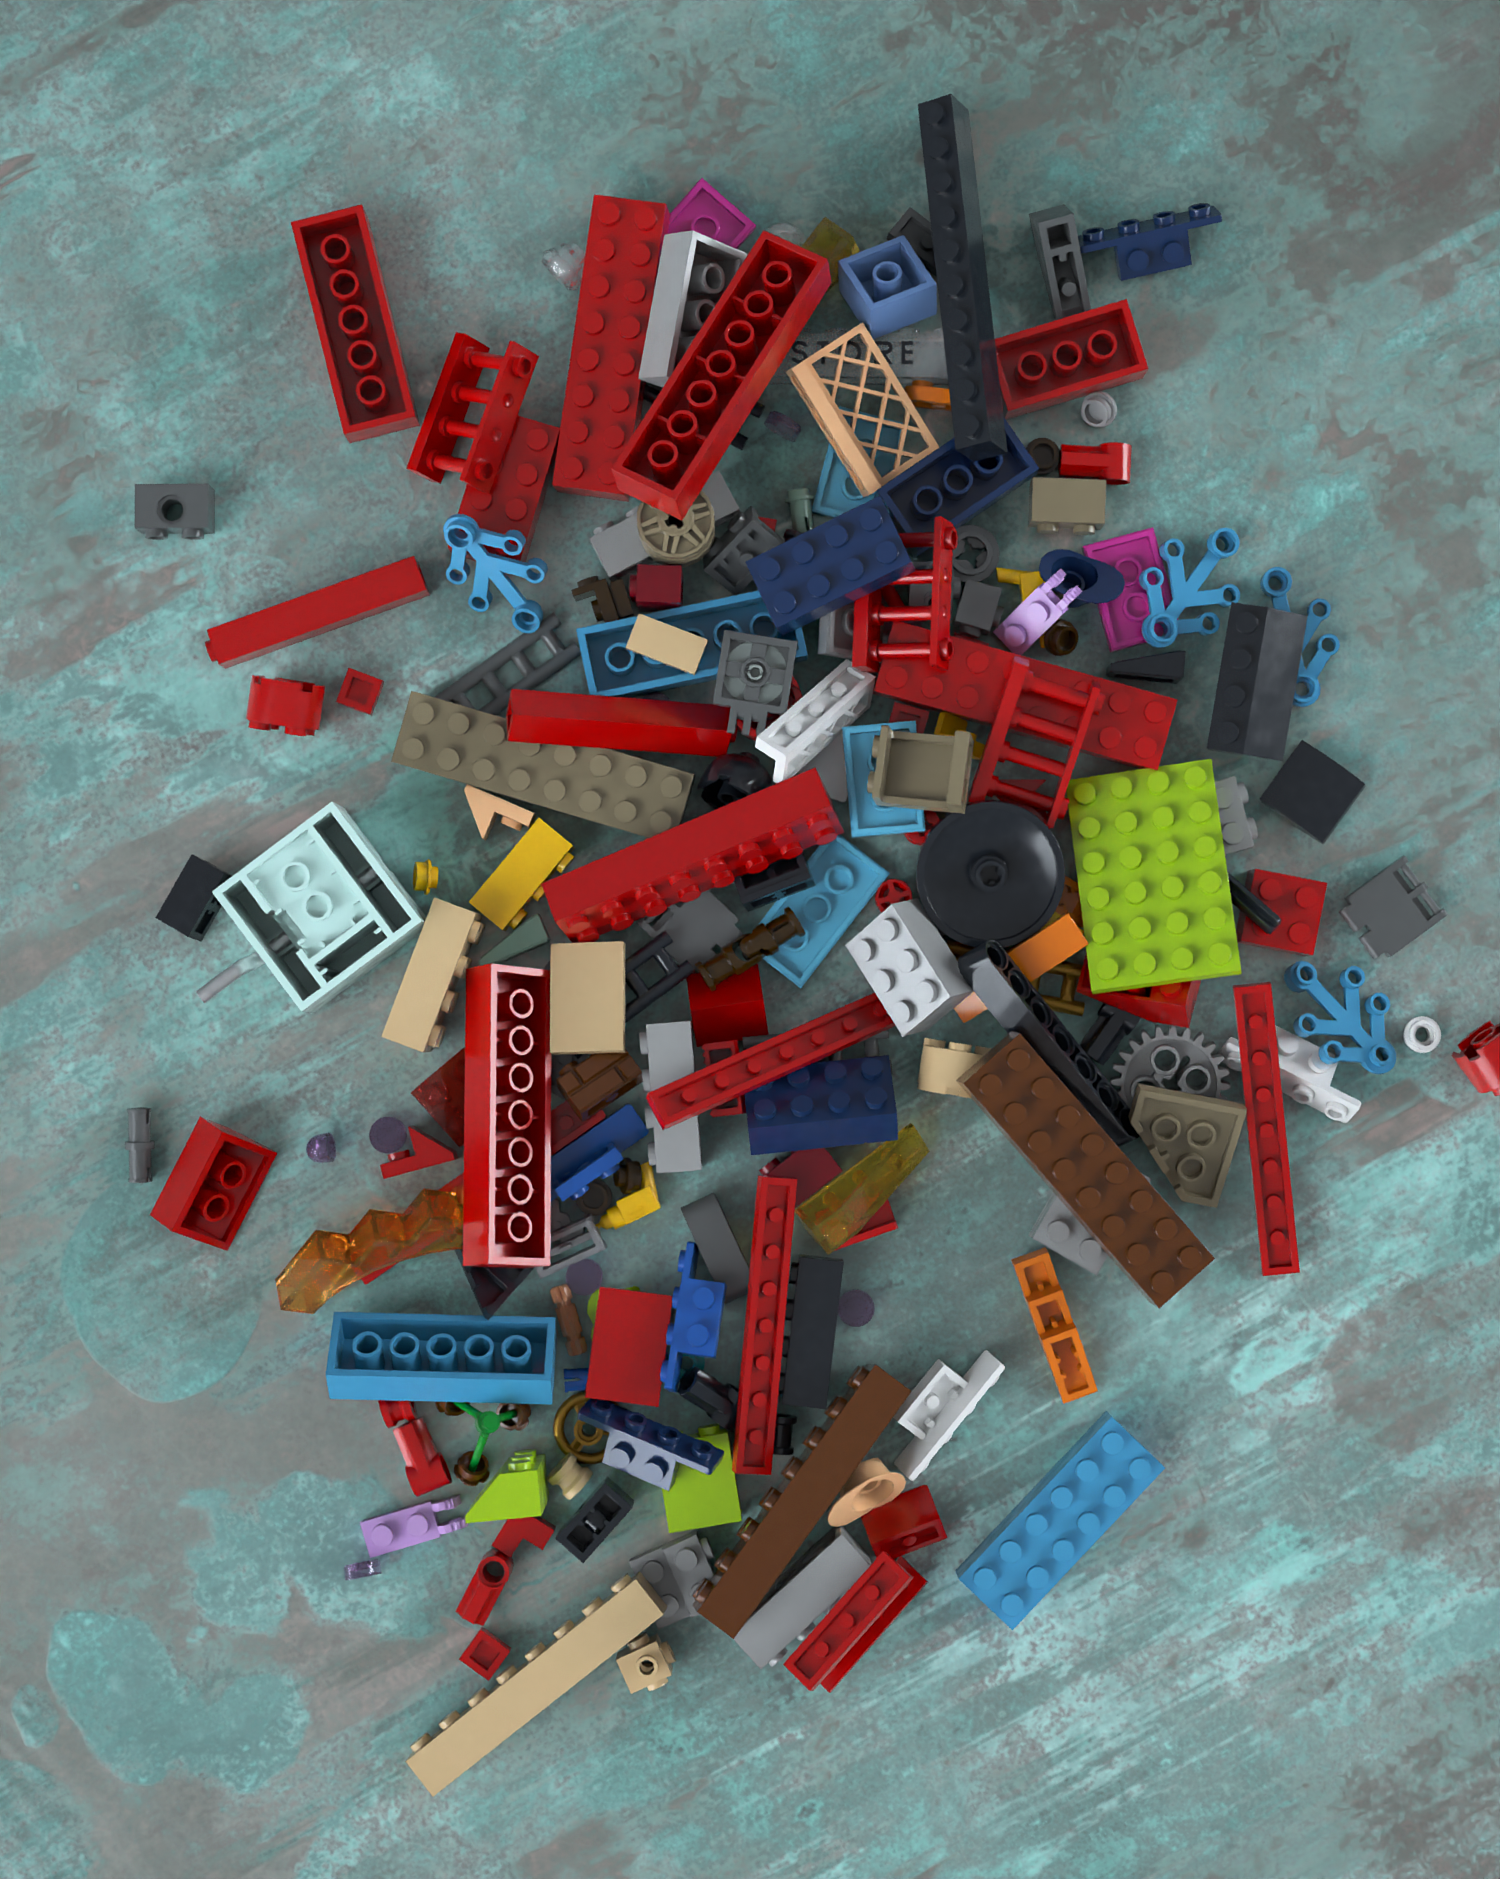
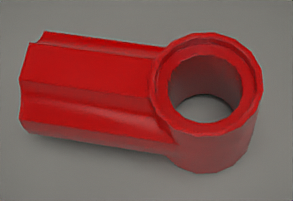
[1058,442,1132,485]
[393,1416,452,1497]
[455,1548,514,1626]

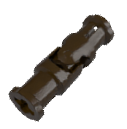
[695,906,806,992]

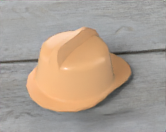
[827,1458,906,1527]

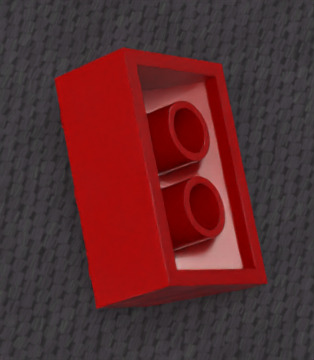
[150,1116,277,1251]

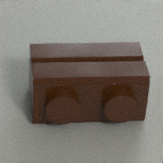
[556,1049,643,1122]

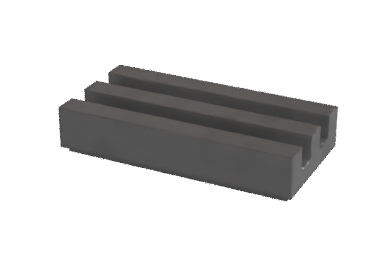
[535,1214,607,1279]

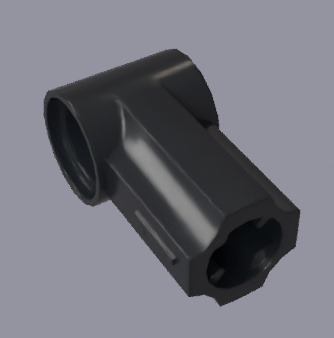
[1079,1003,1141,1066]
[677,1366,739,1432]

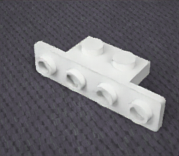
[1218,1025,1361,1123]
[893,1350,1005,1481]

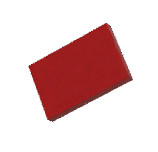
[585,1286,672,1407]

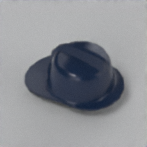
[1039,549,1125,608]

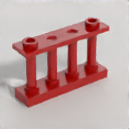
[406,332,539,494]
[852,516,958,673]
[968,656,1105,828]
[783,1551,928,1693]

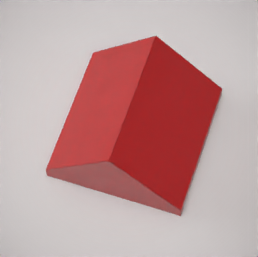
[686,964,769,1047]

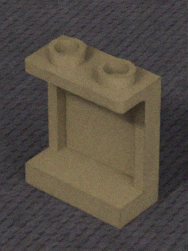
[867,725,974,814]

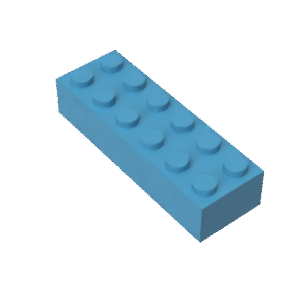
[576,590,808,698]
[326,1312,557,1404]
[955,1411,1165,1630]

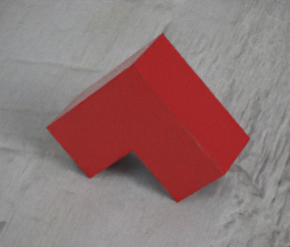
[491,1516,556,1558]

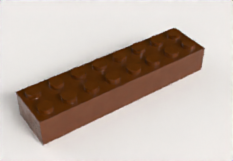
[956,1031,1215,1309]
[692,1364,911,1639]

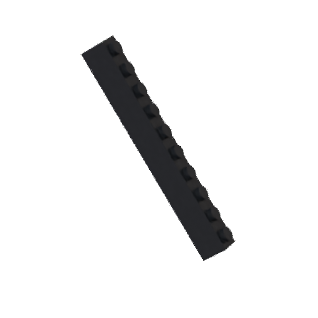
[918,94,1007,462]

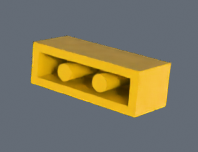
[469,818,575,932]

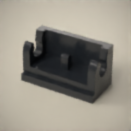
[734,852,816,912]
[155,854,232,941]

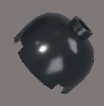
[697,752,772,809]

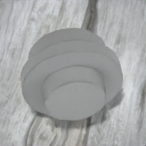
[1081,391,1117,427]

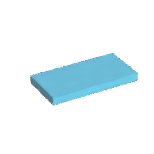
[758,834,890,989]

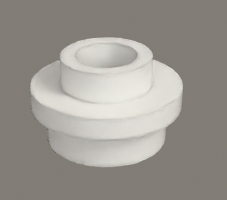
[1403,1016,1441,1053]

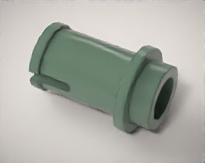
[785,488,814,534]

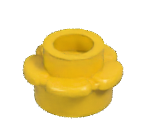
[413,859,438,895]

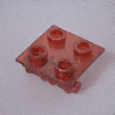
[411,1048,465,1147]

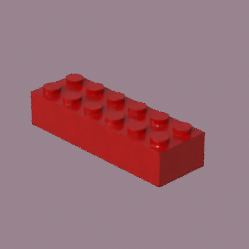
[291,204,420,443]

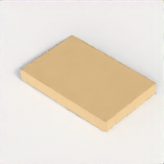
[550,941,625,1055]

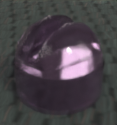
[306,1133,336,1163]

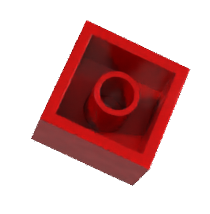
[1236,869,1327,956]

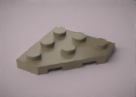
[1128,1084,1247,1208]

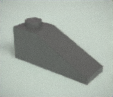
[1029,204,1091,320]

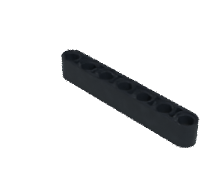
[958,940,1140,1147]

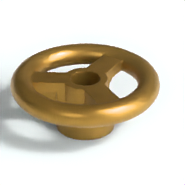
[553,1391,619,1464]

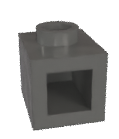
[952,579,1004,639]

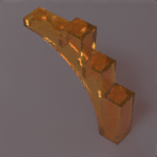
[275,1188,463,1314]

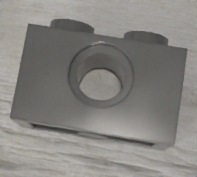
[135,484,215,540]

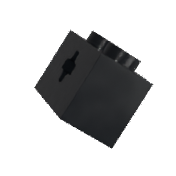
[555,1476,634,1563]

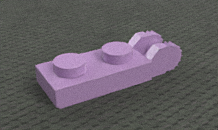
[993,569,1082,655]
[360,1495,468,1558]

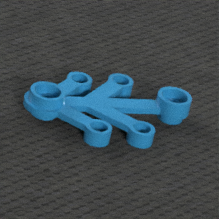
[443,514,548,633]
[1139,528,1240,648]
[1260,567,1340,707]
[1284,961,1396,1074]

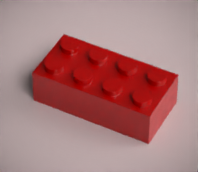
[995,299,1149,420]
[448,416,560,562]

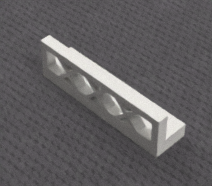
[755,659,876,783]

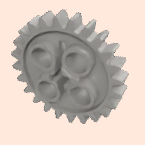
[1110,1024,1231,1109]

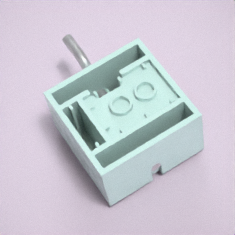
[196,802,426,1012]

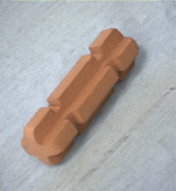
[550,1284,588,1356]

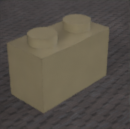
[1028,477,1106,535]

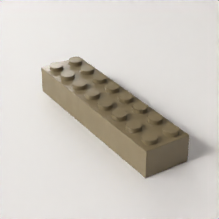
[391,691,696,838]

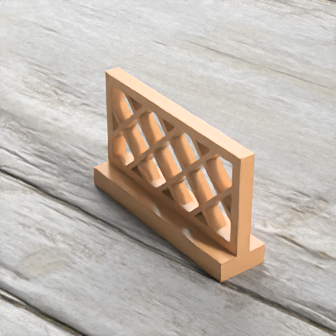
[786,322,939,497]

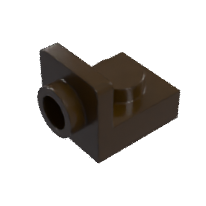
[571,576,620,623]

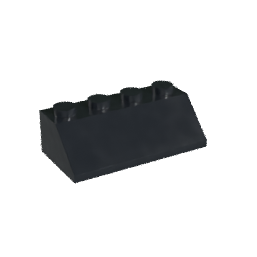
[1207,602,1308,761]

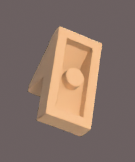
[464,784,537,841]

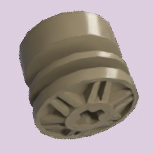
[637,490,715,568]

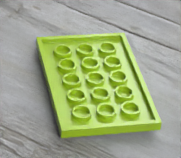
[1066,759,1242,994]

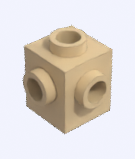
[616,1633,676,1694]

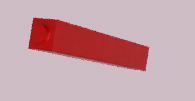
[205,556,430,669]
[506,689,737,757]

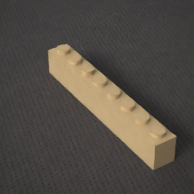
[405,1572,667,1797]

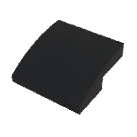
[1259,740,1366,844]

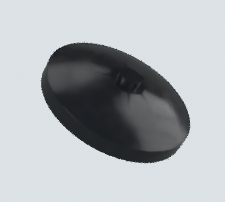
[916,800,1065,948]

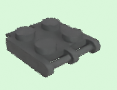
[1339,855,1448,959]
[636,890,744,971]

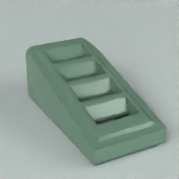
[478,913,551,966]

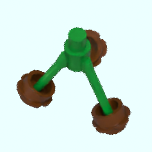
[435,1402,531,1486]

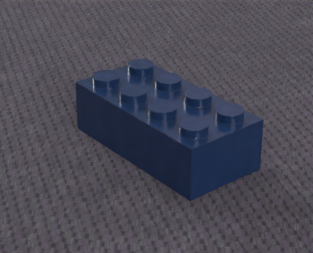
[874,416,1039,558]
[745,496,916,636]
[745,1055,898,1155]

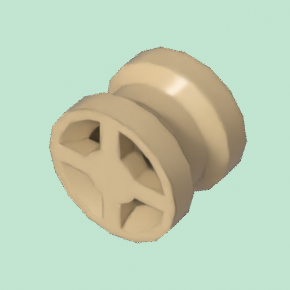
[546,1452,593,1500]

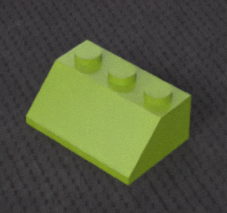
[465,1449,550,1523]

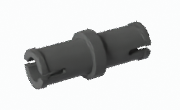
[125,1107,155,1183]

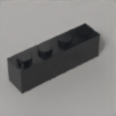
[779,1254,844,1409]

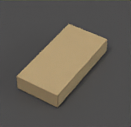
[625,613,708,676]

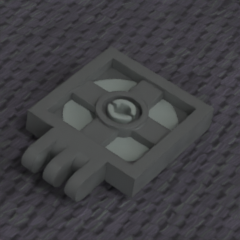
[713,630,798,737]

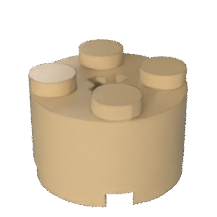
[917,1038,992,1098]

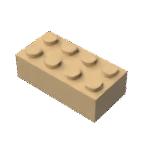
[381,897,485,1052]

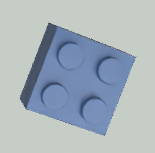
[838,235,937,340]

